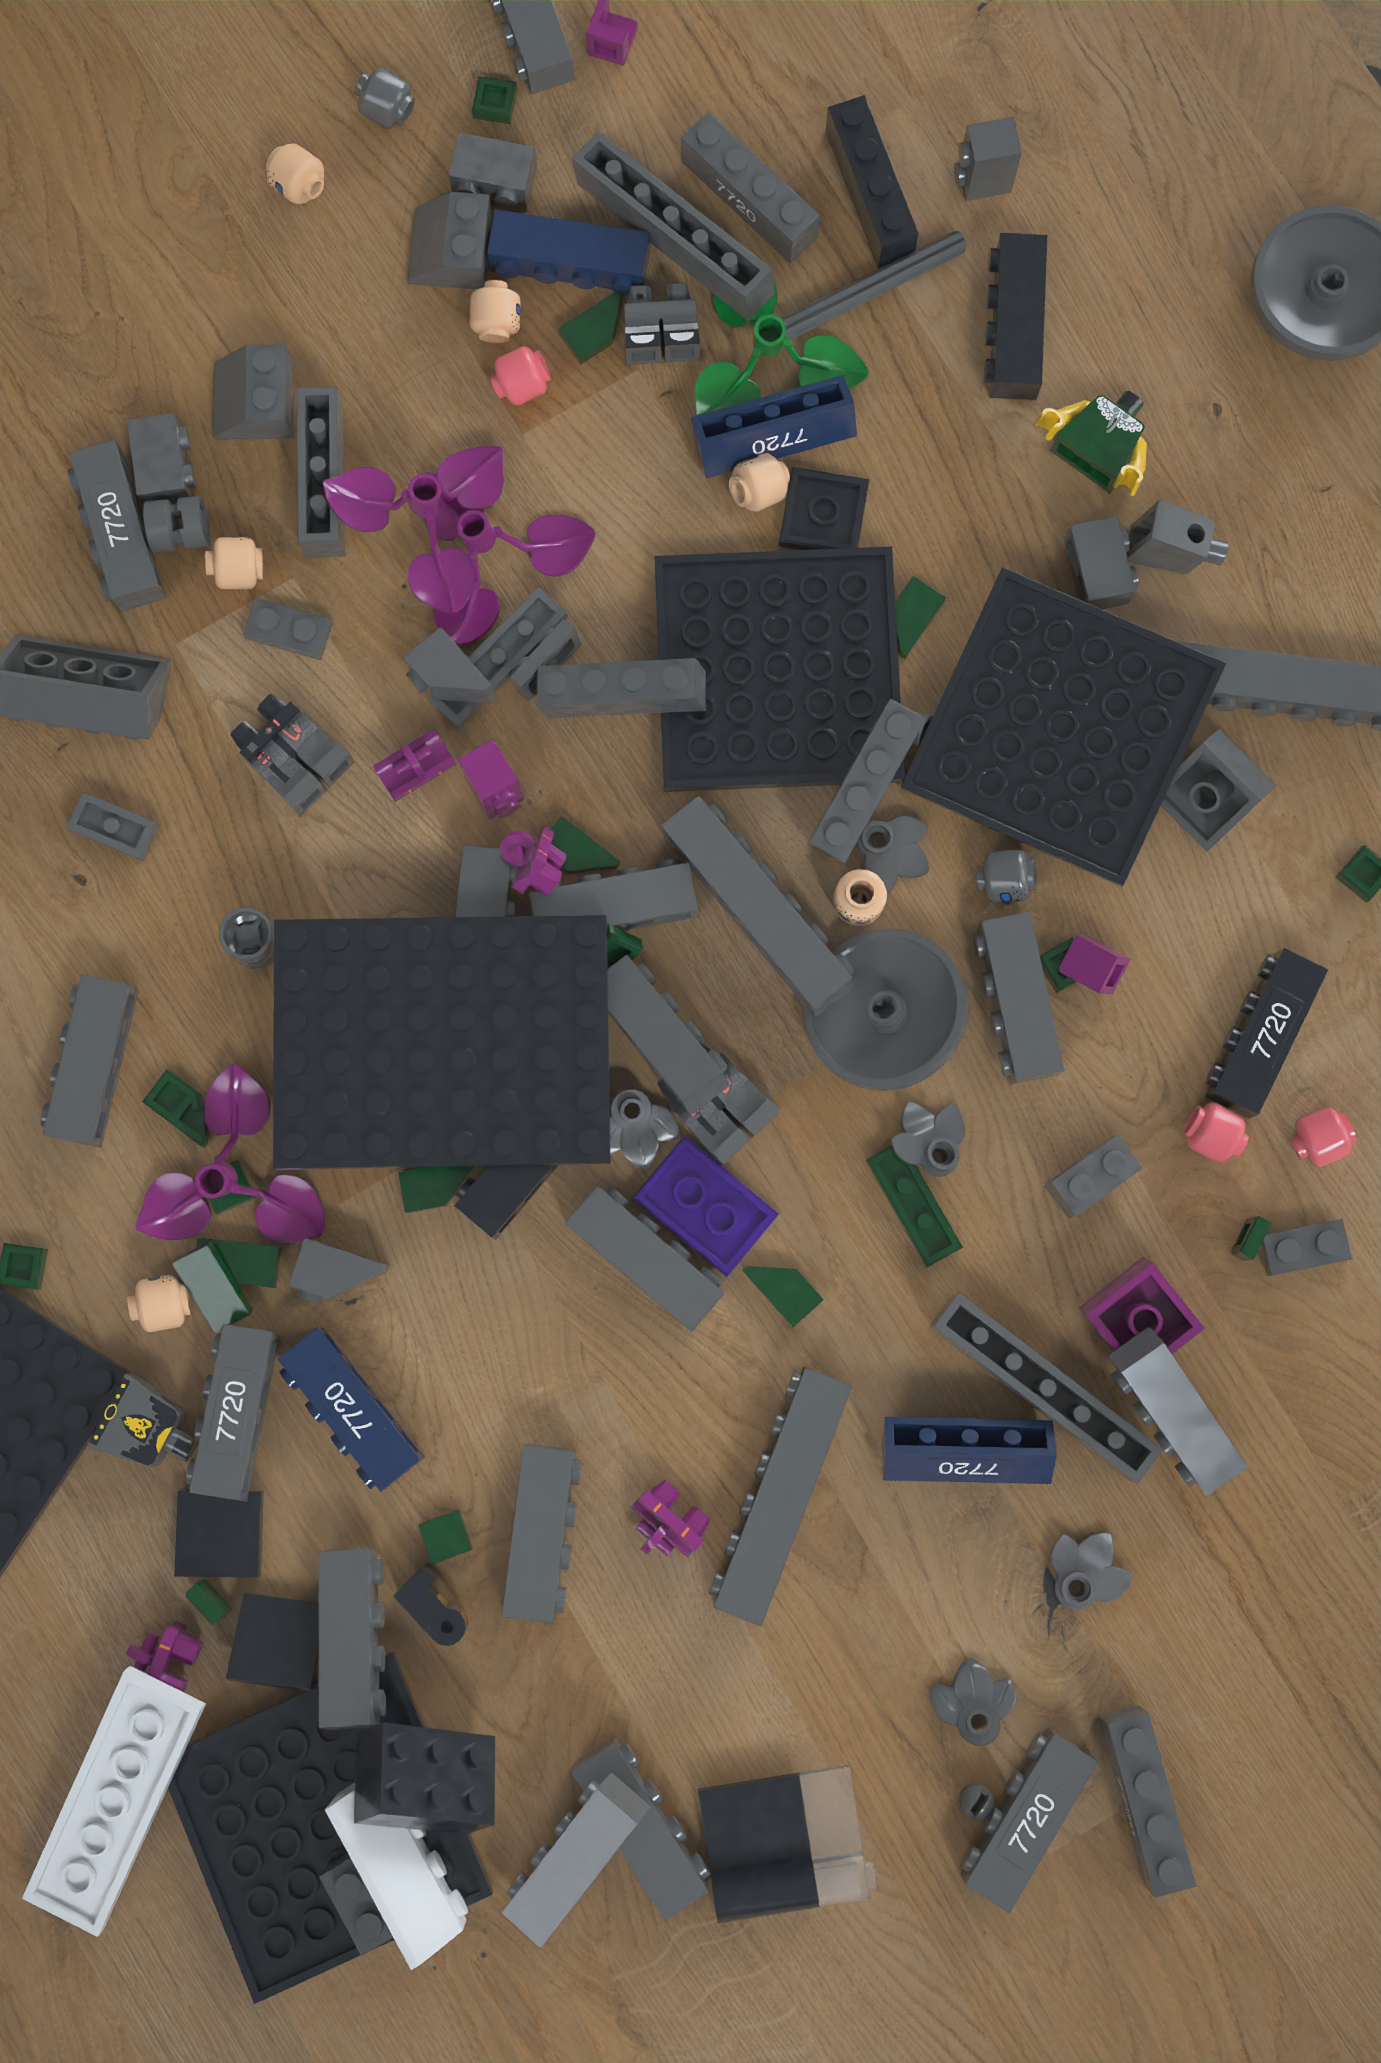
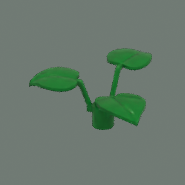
[694,281,869,416]

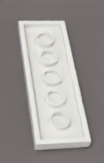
[22,1666,206,1937]

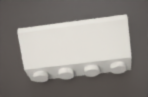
[325,1783,468,1970]

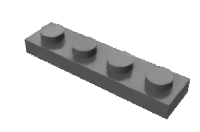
[428,587,568,730]

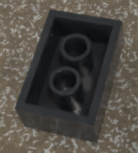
[354,1723,495,1834]

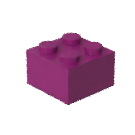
[1079,1256,1205,1354]

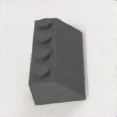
[0,635,171,740]

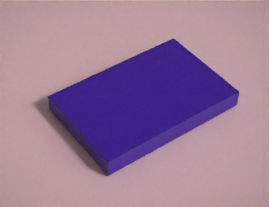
[632,1135,779,1278]

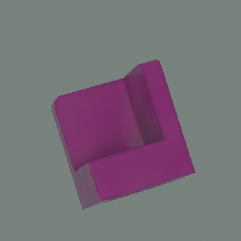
[586,0,638,66]
[1059,935,1131,995]

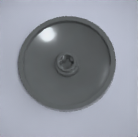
[1250,205,1381,361]
[804,929,968,1091]

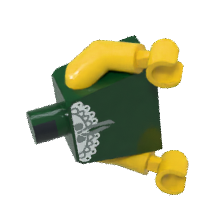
[1033,391,1147,497]

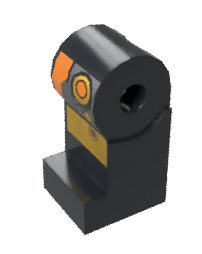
[393,1562,468,1646]

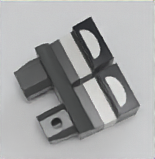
[625,283,700,365]

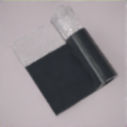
[698,1764,878,1924]

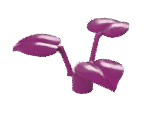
[323,446,504,614]
[423,472,596,646]
[135,1064,325,1244]

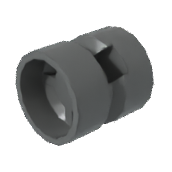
[143,496,211,553]
[219,907,274,969]

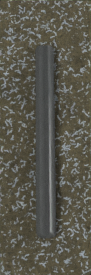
[781,231,967,340]

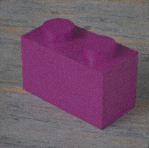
[457,739,524,819]

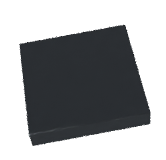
[779,467,869,550]
[174,1490,264,1577]
[226,1593,319,1692]

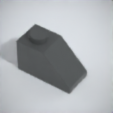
[403,627,497,703]
[288,1238,389,1304]

